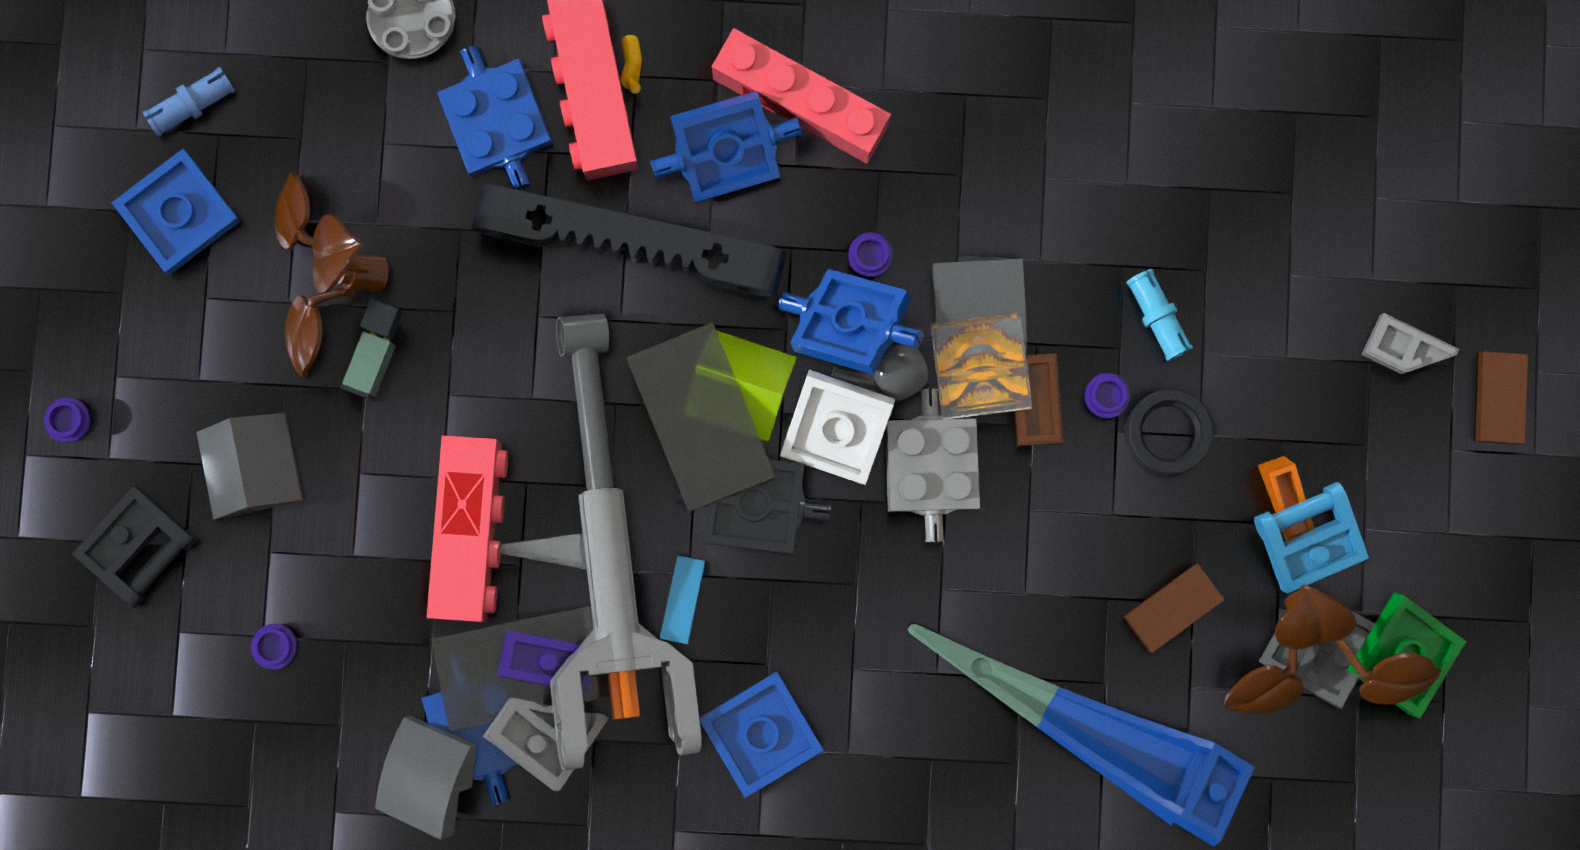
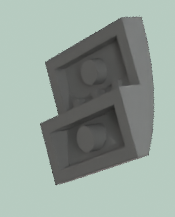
[932,259,1027,358]
[1259,585,1375,710]
[375,715,477,840]

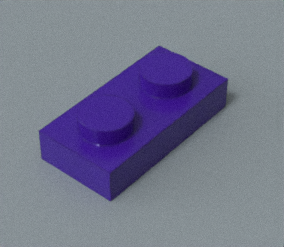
[497,630,592,693]

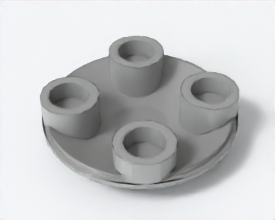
[366,0,455,59]

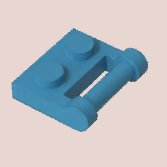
[1254,482,1369,594]

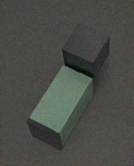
[340,299,403,402]

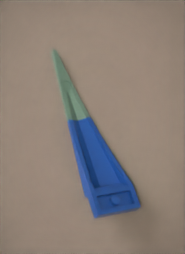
[908,624,1255,847]

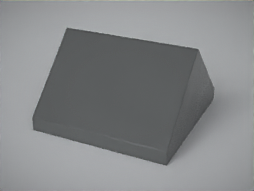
[196,413,304,520]

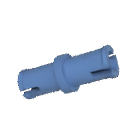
[142,67,235,137]

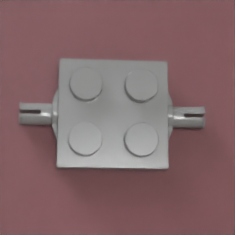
[885,388,980,542]

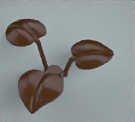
[274,173,389,378]
[1224,585,1441,713]

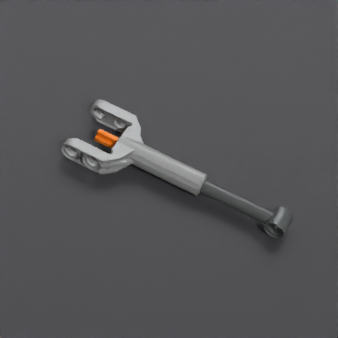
[550,314,701,770]

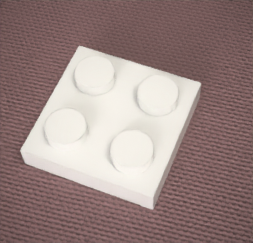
[780,370,895,485]

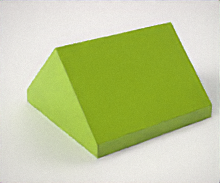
[684,329,797,442]

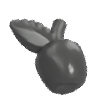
[831,344,929,402]

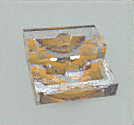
[930,312,1032,420]

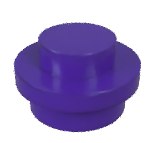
[848,233,893,278]
[1085,373,1130,418]
[44,398,91,443]
[251,624,298,669]

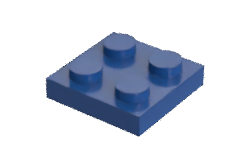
[112,149,241,275]
[699,672,824,798]

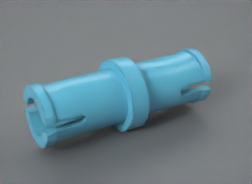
[1126,269,1193,362]

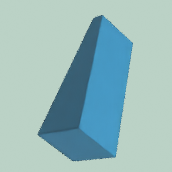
[660,556,705,644]

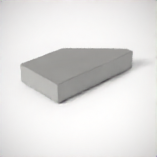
[1361,313,1459,374]

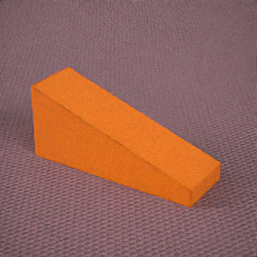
[1258,456,1314,540]

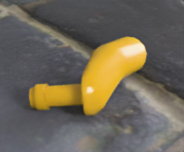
[620,35,642,94]

